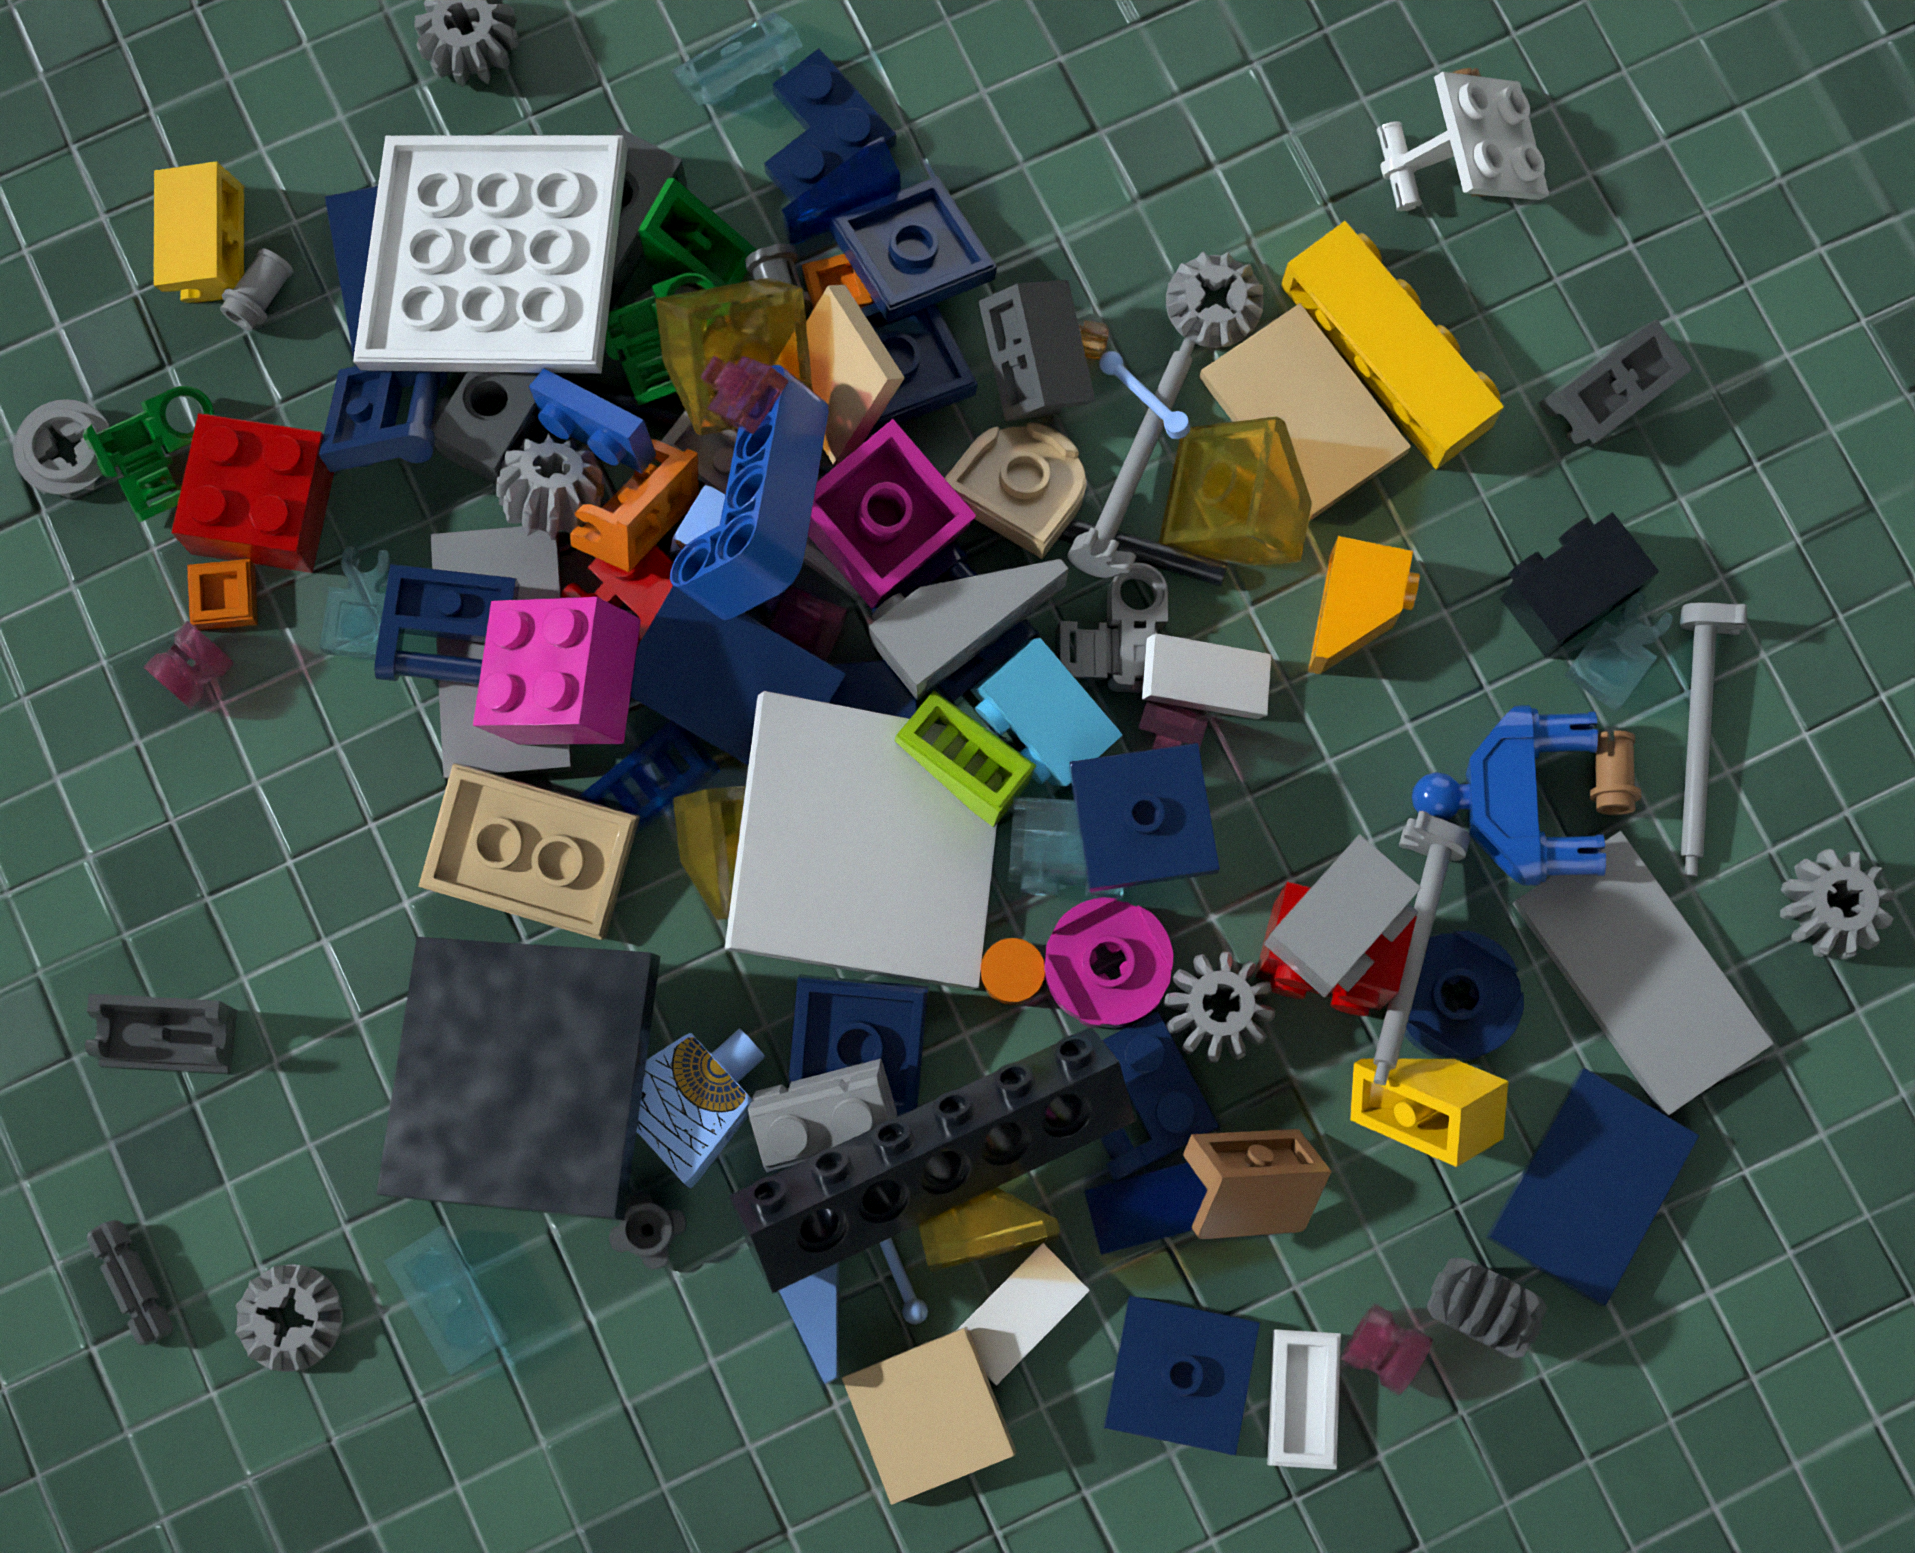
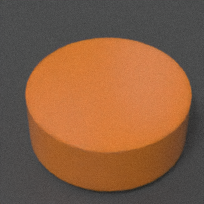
[981,938,1045,1005]

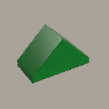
[638,178,757,302]

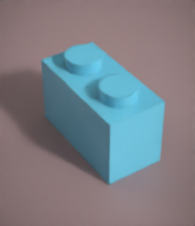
[970,638,1123,786]

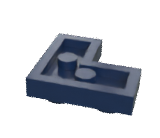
[764,48,897,216]

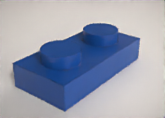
[529,368,657,474]

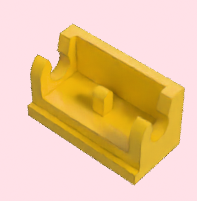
[154,161,244,303]

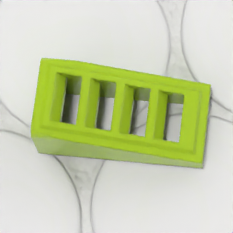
[894,690,1037,827]

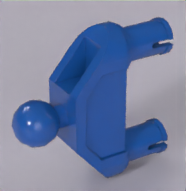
[1411,705,1606,886]

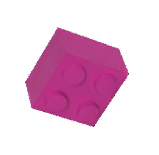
[808,419,976,609]
[473,597,641,745]

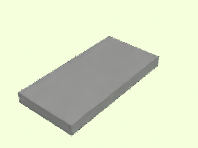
[431,526,573,782]
[1512,831,1774,1116]

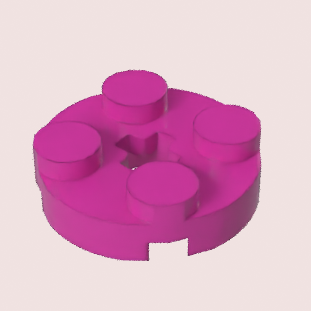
[1044,897,1174,1028]

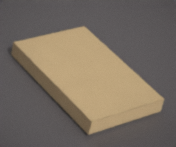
[1199,303,1411,521]
[418,763,640,940]

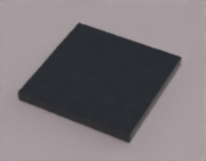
[376,937,661,1221]

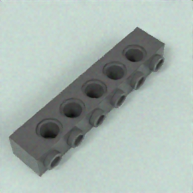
[431,127,687,485]

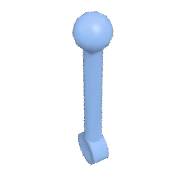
[1099,351,1190,439]
[879,1238,928,1325]

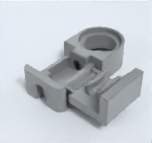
[1055,563,1168,693]

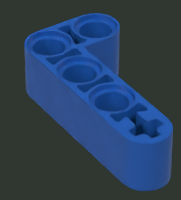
[670,365,829,620]

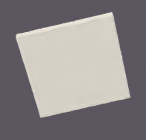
[353,135,628,373]
[724,691,1007,990]

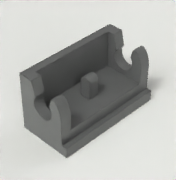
[979,280,1095,422]
[1538,319,1693,444]
[85,994,237,1074]

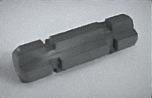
[86,1220,173,1346]

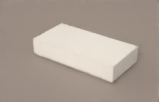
[1142,633,1271,719]
[956,1243,1090,1385]
[1267,1329,1341,1470]

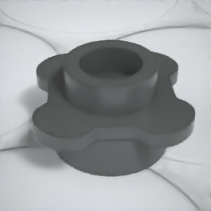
[609,1192,687,1269]

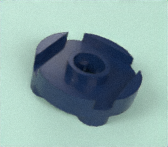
[1404,931,1524,1062]

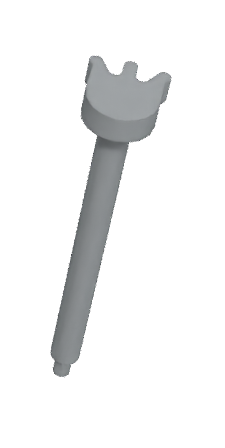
[1067,339,1195,578]
[1680,603,1747,877]
[1373,811,1470,1085]

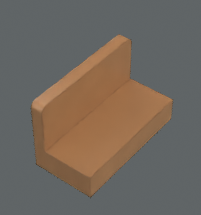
[1183,1129,1332,1239]

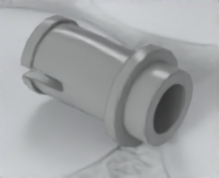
[220,248,294,330]

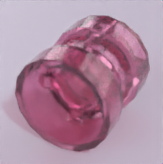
[143,621,235,710]
[1341,1303,1433,1396]

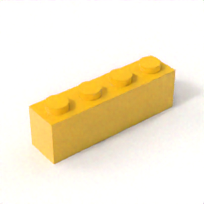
[1281,221,1504,470]

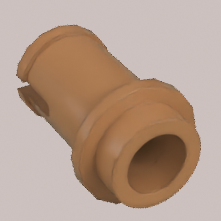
[1590,731,1642,815]

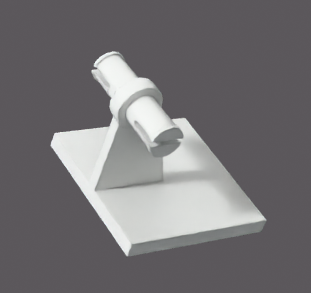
[1376,72,1549,212]

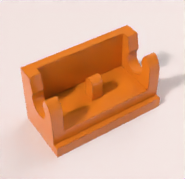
[570,440,699,572]

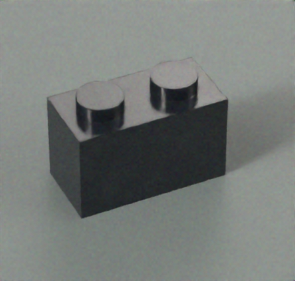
[1501,512,1659,658]

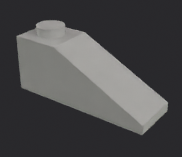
[869,559,1068,700]

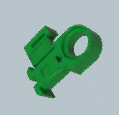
[605,273,719,406]
[83,386,214,522]

